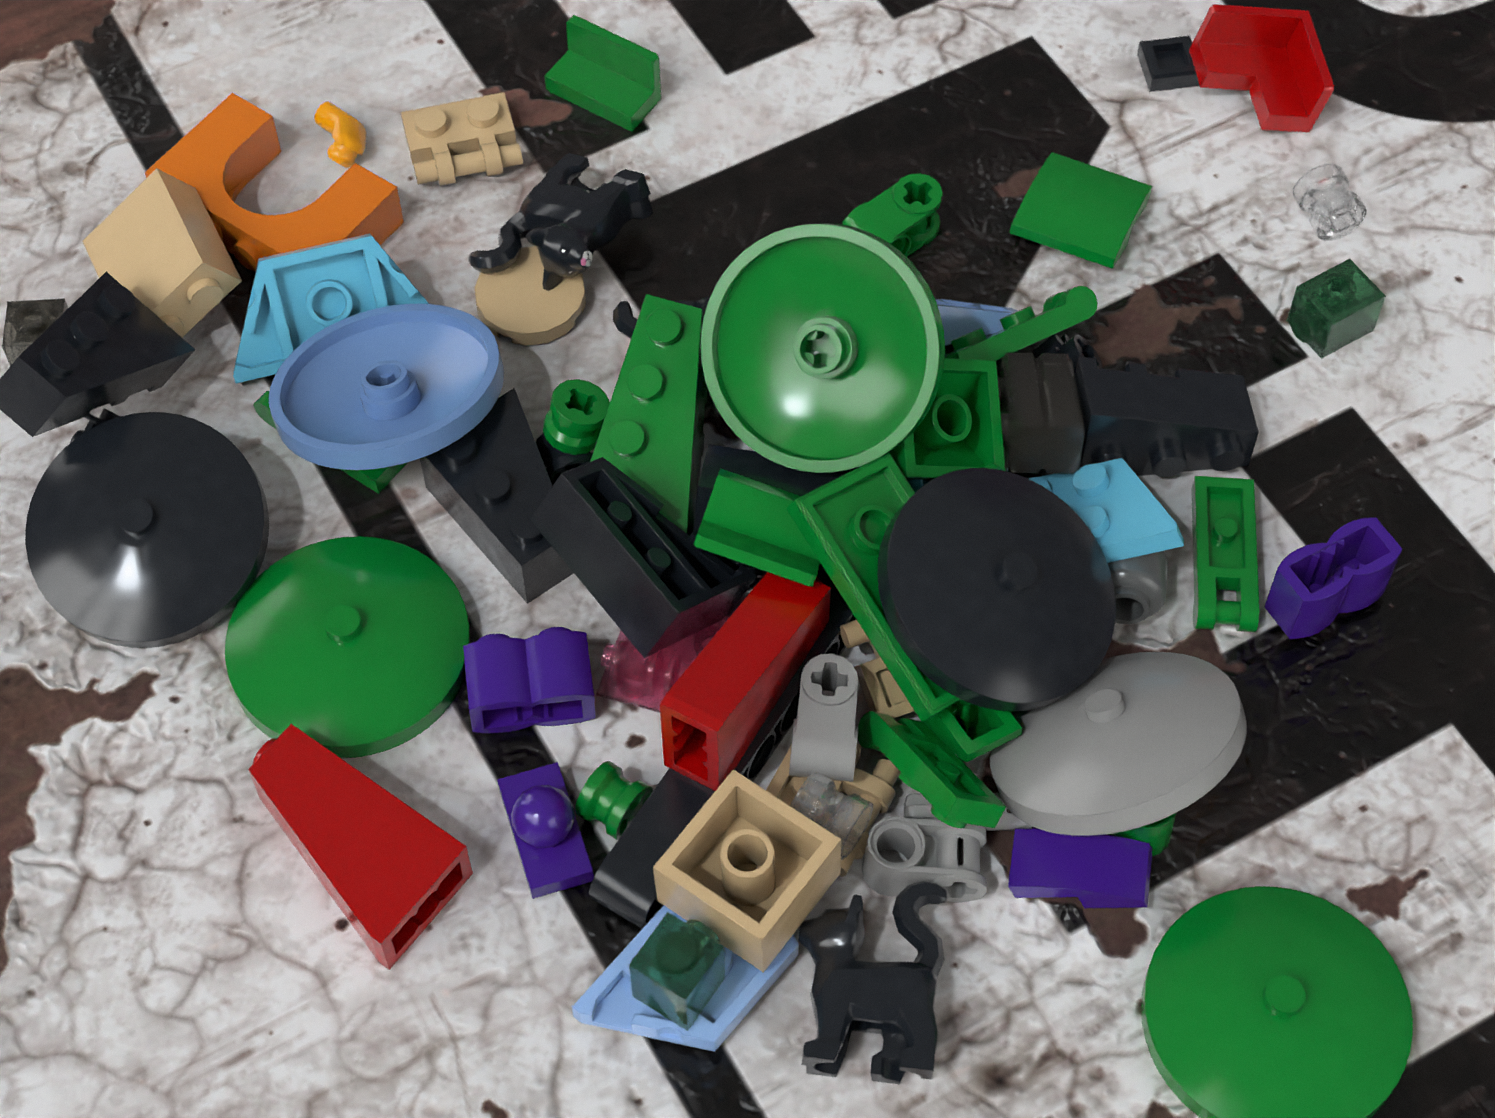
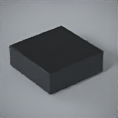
[1137,35,1200,92]

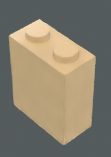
[82,168,242,338]

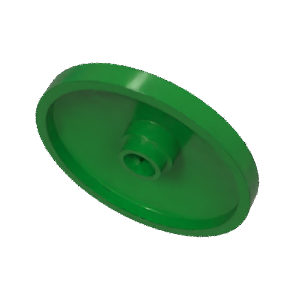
[701,223,945,473]
[225,536,472,758]
[1141,886,1413,1118]

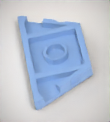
[572,906,799,1052]

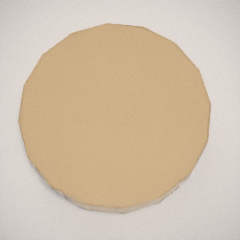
[474,246,586,346]

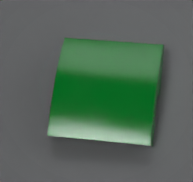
[1010,152,1153,269]

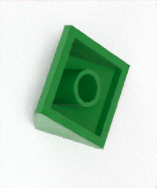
[889,358,1005,480]

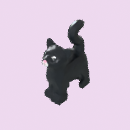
[469,153,653,291]
[798,881,948,1085]

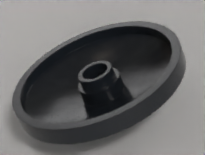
[25,412,269,648]
[877,468,1116,712]

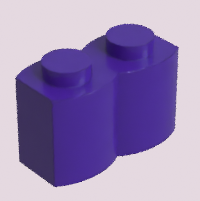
[1264,517,1402,639]
[463,627,596,733]

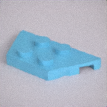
[233,233,429,384]
[1029,458,1184,563]

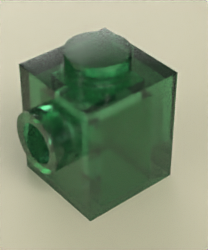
[1286,258,1386,359]
[629,912,725,1031]

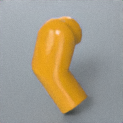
[314,101,367,168]

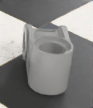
[789,653,858,782]
[862,816,987,902]

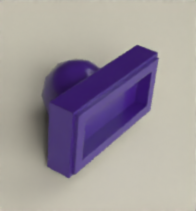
[497,762,594,899]

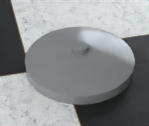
[990,652,1247,836]

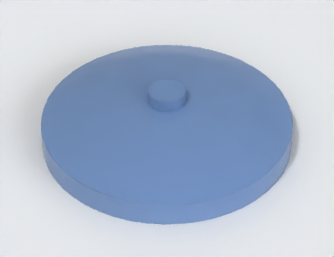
[269,304,504,470]

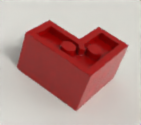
[1189,4,1334,132]

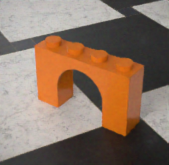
[144,93,404,271]

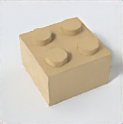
[653,769,841,973]

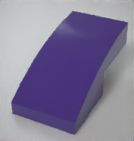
[1008,829,1153,908]

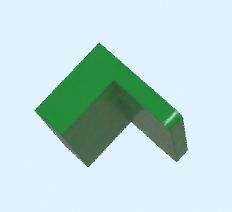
[545,15,661,132]
[693,468,820,586]

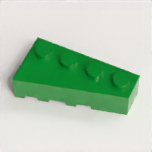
[590,294,708,536]

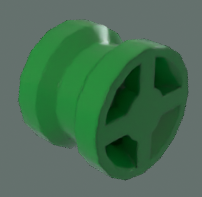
[543,379,610,455]
[575,761,653,840]

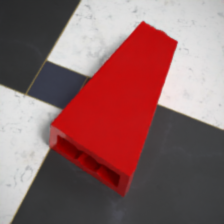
[660,572,831,791]
[248,724,473,970]

